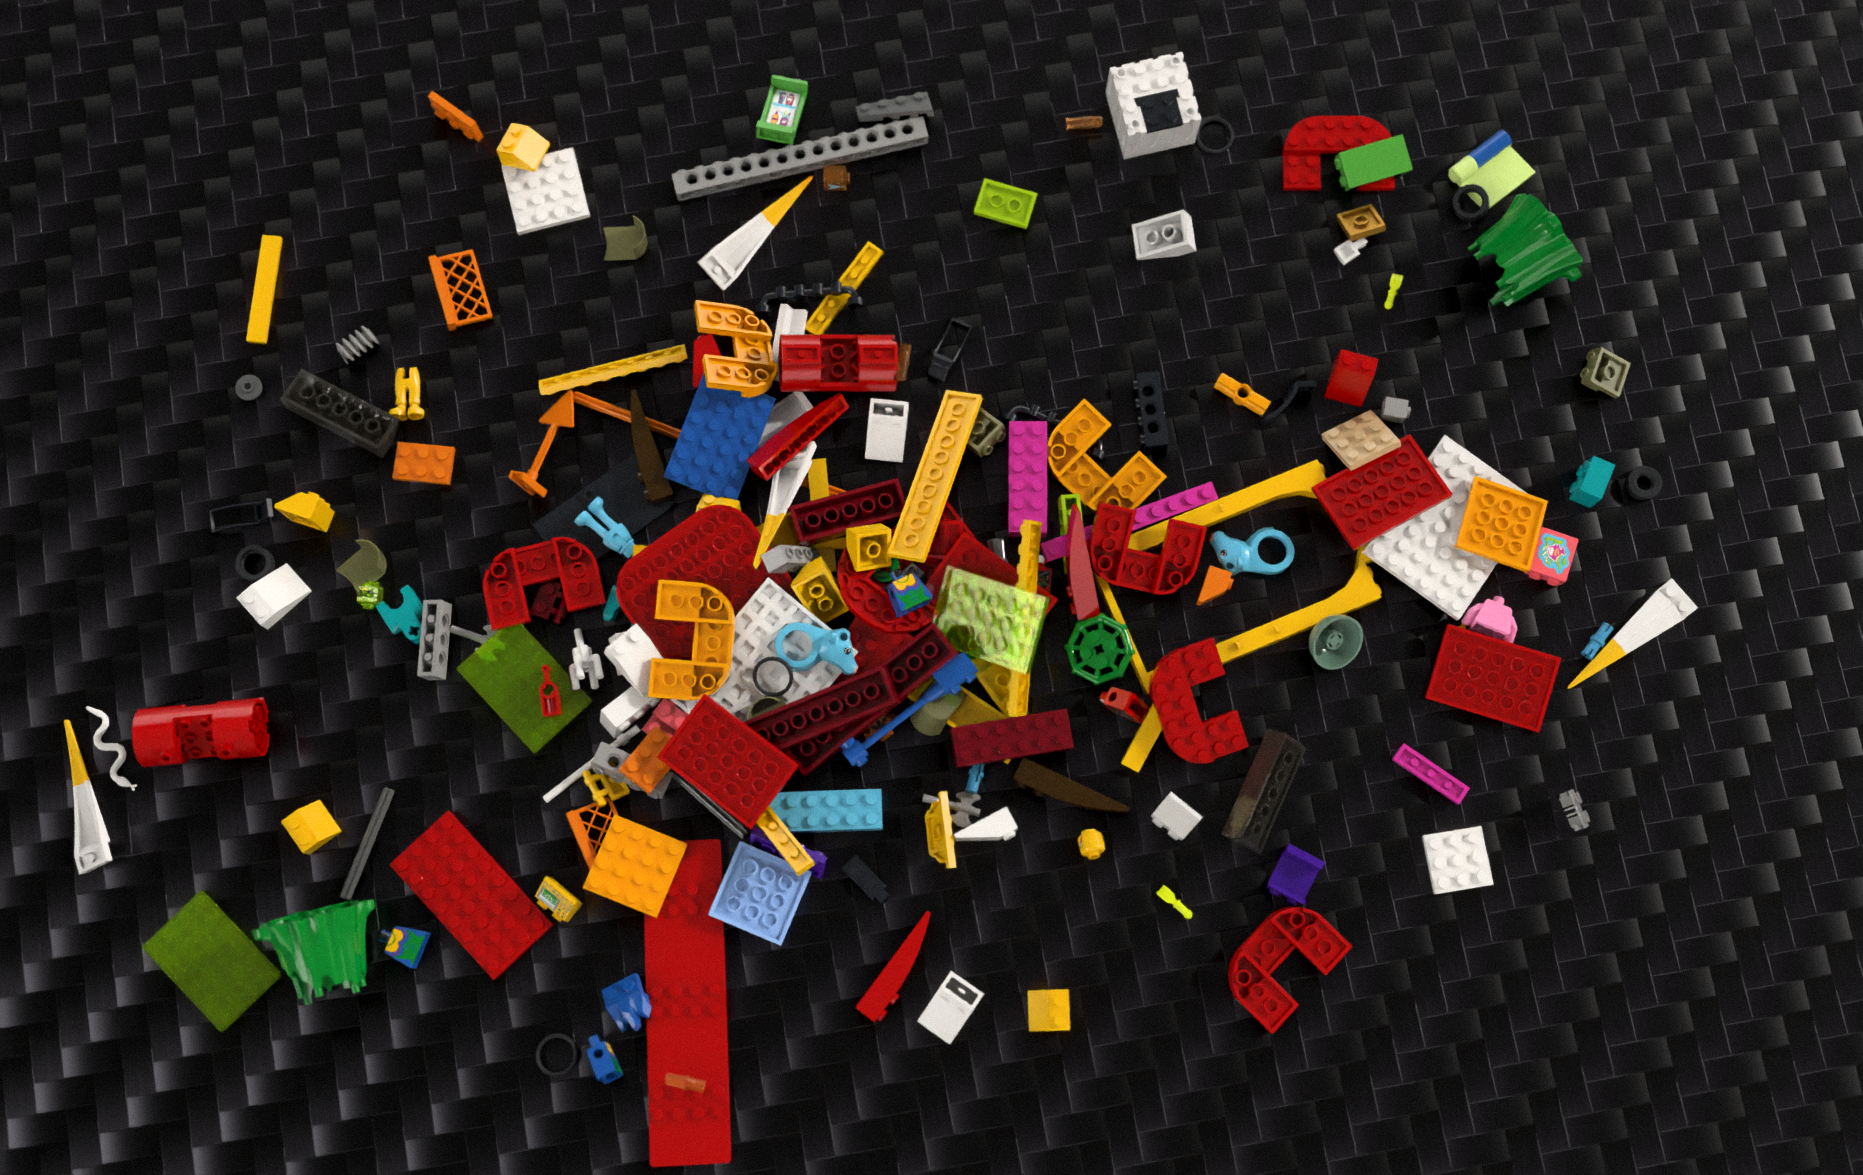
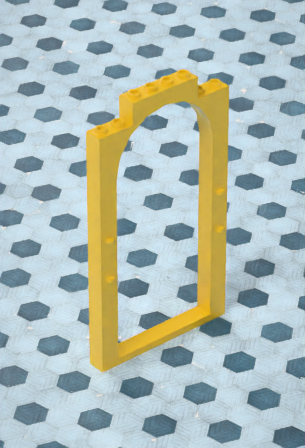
[1091,459,1381,696]

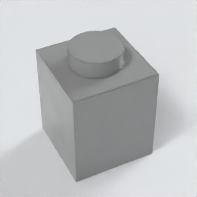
[1380,397,1411,423]

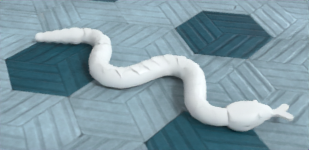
[86,706,137,791]

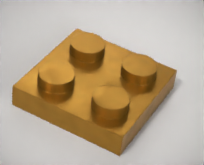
[1336,204,1386,242]

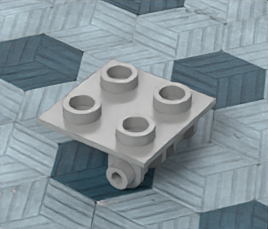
[1559,790,1590,831]

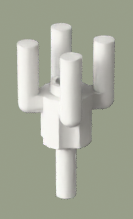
[569,628,604,690]

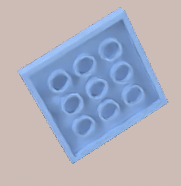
[708,841,812,945]

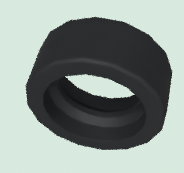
[1453,184,1489,222]
[235,545,275,583]

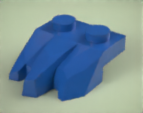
[601,973,652,1032]

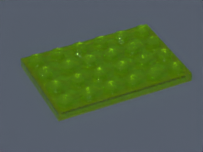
[931,565,1050,674]
[456,624,593,754]
[142,890,282,1032]

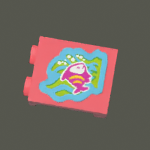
[1524,527,1579,586]

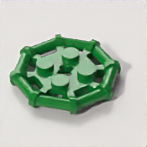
[1064,613,1135,686]

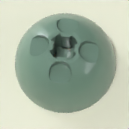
[1309,614,1363,670]

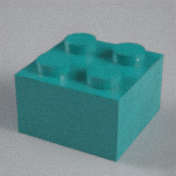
[1569,456,1615,508]

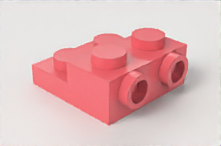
[641,698,688,737]

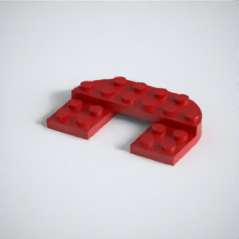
[1282,116,1395,191]
[1086,501,1207,595]
[483,537,607,631]
[1149,637,1249,764]
[1228,906,1352,1034]

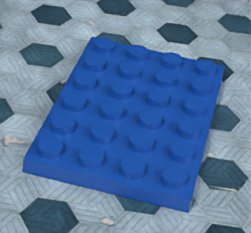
[663,373,776,500]

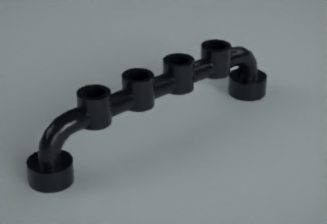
[755,281,863,317]
[1001,404,1105,462]

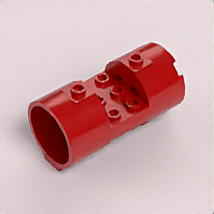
[778,334,898,392]
[132,697,269,767]

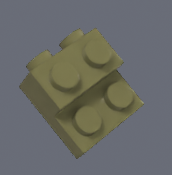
[1580,347,1631,398]
[967,407,1007,458]

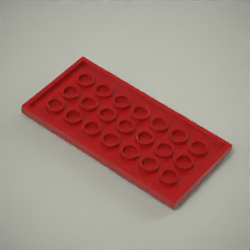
[389,810,554,980]

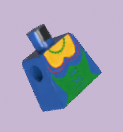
[887,569,933,618]
[378,926,431,969]
[587,1034,624,1084]

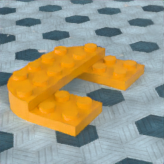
[694,300,778,398]
[1047,399,1167,513]
[648,580,735,701]

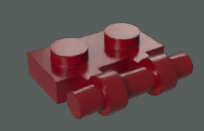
[530,580,567,625]

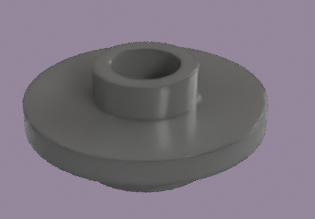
[235,375,263,401]

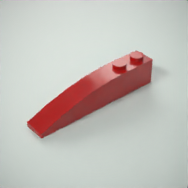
[746,393,849,481]
[1066,504,1100,621]
[855,910,931,1022]

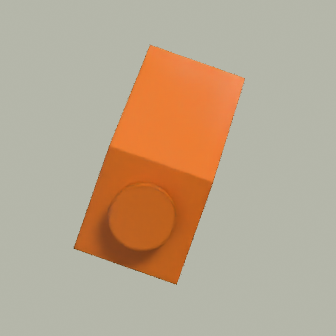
[1196,565,1233,606]

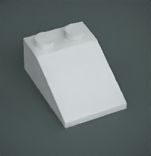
[1132,209,1196,260]
[237,563,312,629]
[604,623,663,697]
[1151,792,1202,841]
[954,807,1018,841]

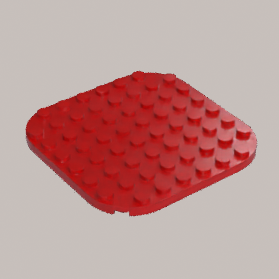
[616,505,803,661]

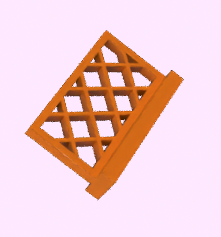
[428,249,493,331]
[566,796,619,871]

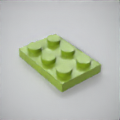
[974,178,1037,229]

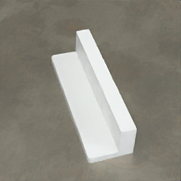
[772,304,808,381]

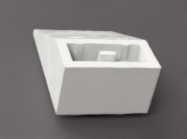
[865,398,909,463]
[917,971,984,1044]

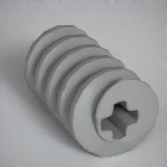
[336,326,379,364]

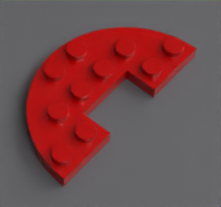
[837,547,941,634]

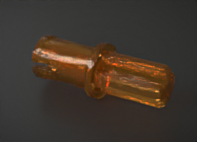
[1066,115,1103,130]
[895,343,912,381]
[665,1073,706,1093]

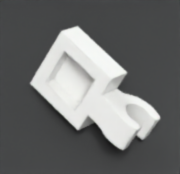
[1333,237,1368,266]

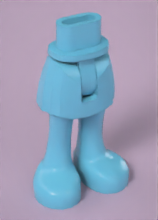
[574,497,635,559]

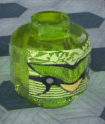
[357,581,384,610]

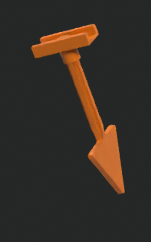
[508,389,574,497]

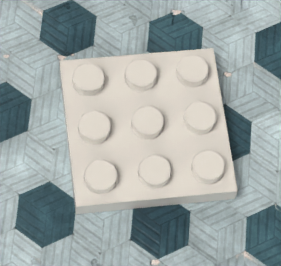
[1422,826,1494,894]

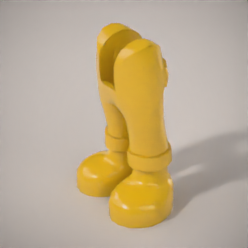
[389,367,424,421]

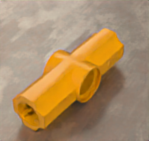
[1213,373,1271,416]

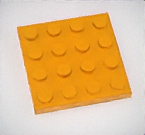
[1455,476,1548,572]
[583,815,688,918]

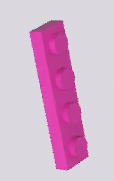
[1392,743,1470,805]

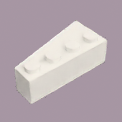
[600,686,661,739]

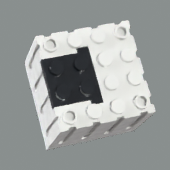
[1106,51,1201,159]

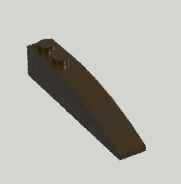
[631,390,674,505]
[1013,757,1130,813]

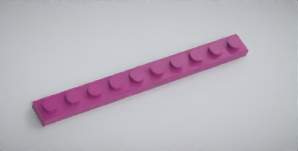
[1040,482,1219,563]

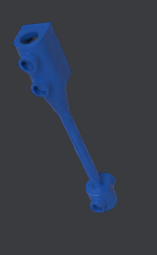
[841,652,978,767]

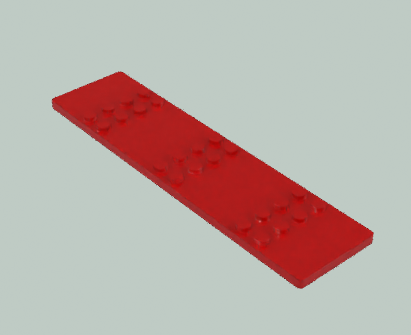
[644,839,732,1167]

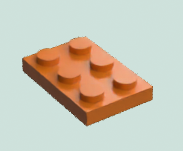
[428,91,483,142]
[392,442,455,485]
[619,725,671,794]

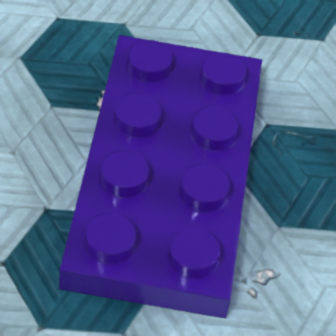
[750,827,827,879]

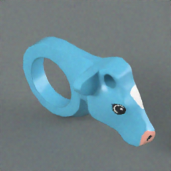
[1209,527,1295,576]
[774,622,858,676]

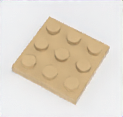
[1321,410,1401,471]

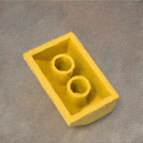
[274,491,335,533]
[791,556,849,624]

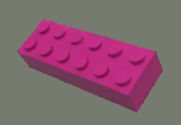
[1008,421,1047,538]

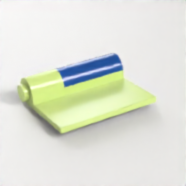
[1449,130,1535,209]

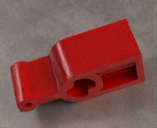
[540,665,563,718]

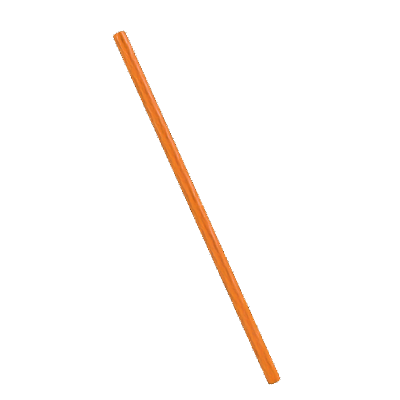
[573,391,847,496]

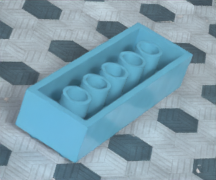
[770,789,883,834]

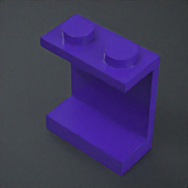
[1266,844,1325,907]

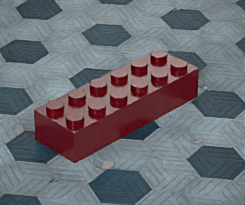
[786,478,906,547]
[950,709,1074,769]

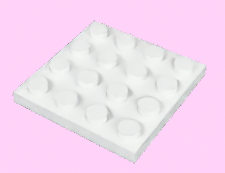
[501,147,590,235]

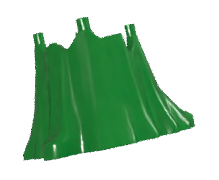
[1468,193,1583,307]
[252,899,375,1005]

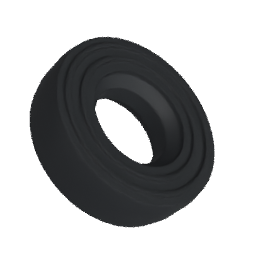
[1626,466,1662,500]

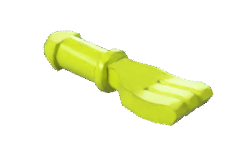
[1384,273,1404,310]
[1156,885,1192,919]

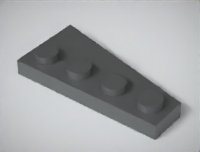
[856,92,934,122]

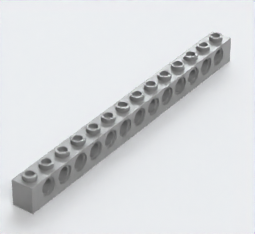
[672,116,928,201]

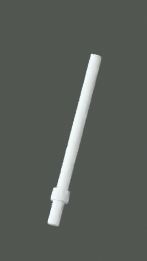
[543,725,641,803]

